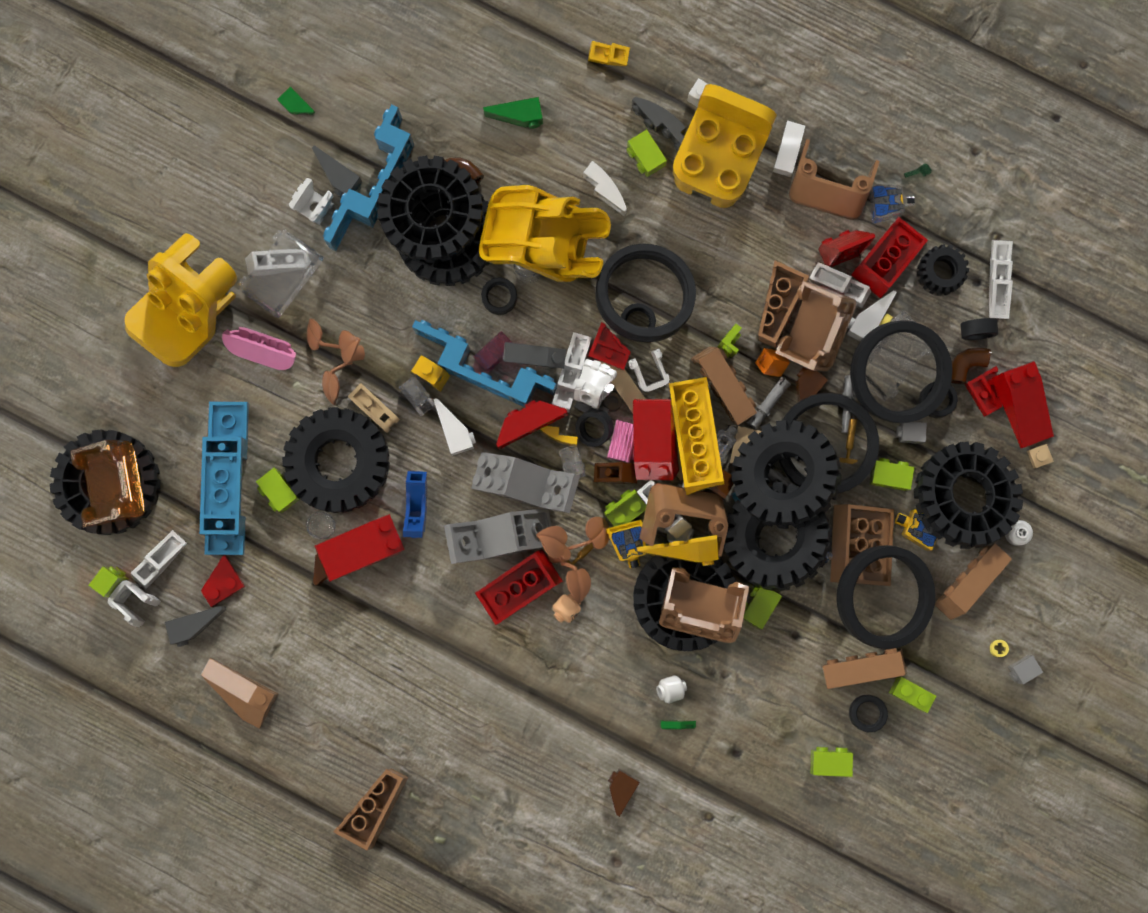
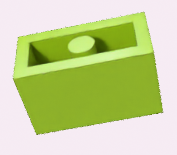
[626,129,667,177]
[869,458,914,491]
[256,468,300,513]
[88,566,129,597]
[743,586,782,629]
[889,676,936,713]
[810,746,853,777]

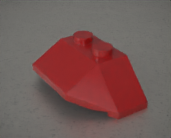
[496,400,568,450]

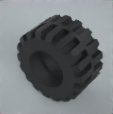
[917,244,969,296]

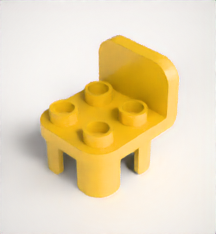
[673,84,777,208]
[479,185,611,282]
[125,233,237,367]

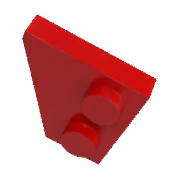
[588,322,631,371]
[964,366,1002,417]
[201,555,245,607]

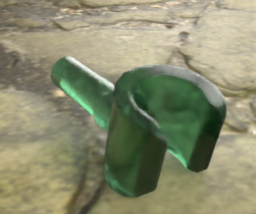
[904,164,932,178]

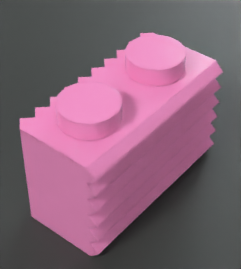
[607,420,634,463]

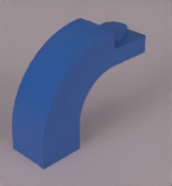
[403,471,427,538]

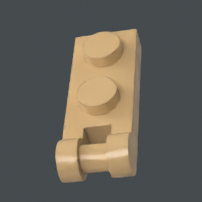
[348,383,400,433]

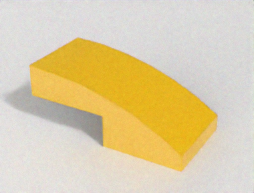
[588,41,630,66]
[540,426,578,447]

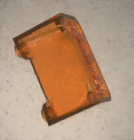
[70,440,144,527]

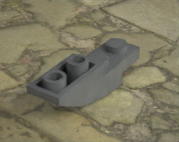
[632,97,686,151]

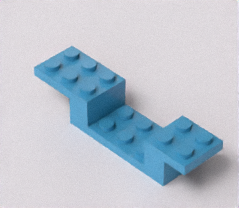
[323,105,414,251]
[412,320,557,408]
[199,402,249,555]

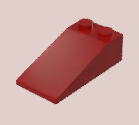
[851,217,928,298]
[818,230,876,268]
[992,361,1054,449]
[633,399,679,480]
[314,514,405,582]
[475,549,563,625]

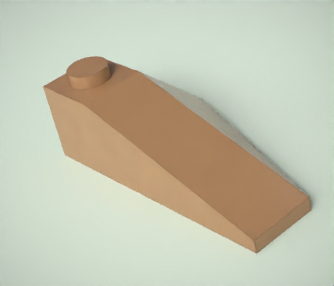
[201,658,278,729]

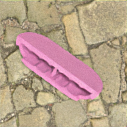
[222,327,296,370]

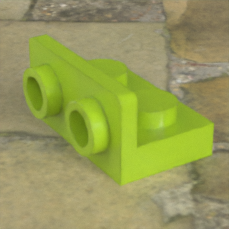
[717,324,742,358]
[604,489,646,527]

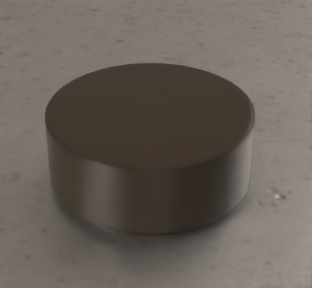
[603,392,622,412]

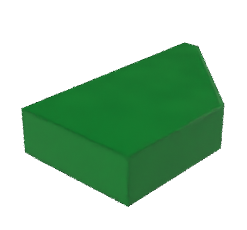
[277,87,315,115]
[660,720,696,730]

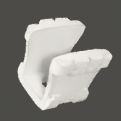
[289,178,334,225]
[627,349,670,392]
[574,359,617,410]
[108,580,161,627]

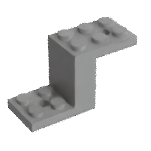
[471,452,580,514]
[444,509,551,564]

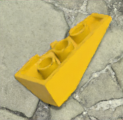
[636,535,719,566]

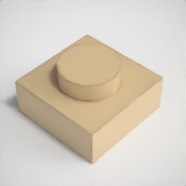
[1027,444,1054,469]

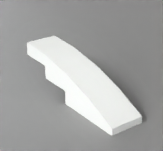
[989,240,1013,319]
[552,332,592,412]

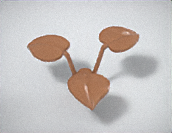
[307,318,365,405]
[536,517,609,603]

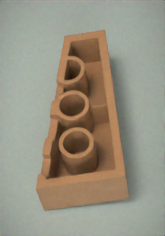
[823,648,907,689]
[333,768,408,850]

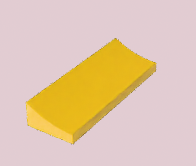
[669,377,724,495]

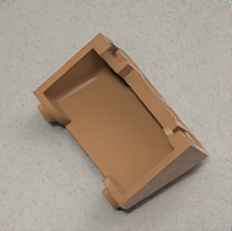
[775,281,857,371]
[659,567,749,643]

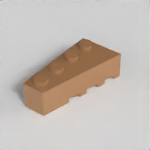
[758,261,809,349]
[691,346,757,425]
[935,543,1012,620]

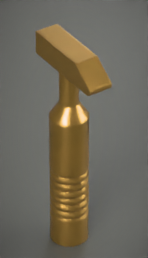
[839,419,858,464]
[567,543,594,570]

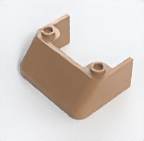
[789,139,880,220]
[639,483,728,557]

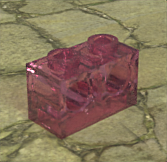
[473,331,512,374]

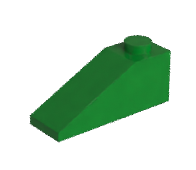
[483,97,543,129]

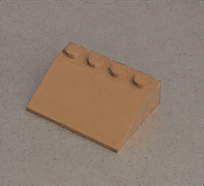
[830,504,894,586]

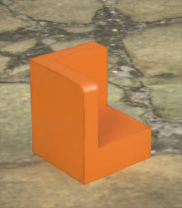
[755,348,790,377]

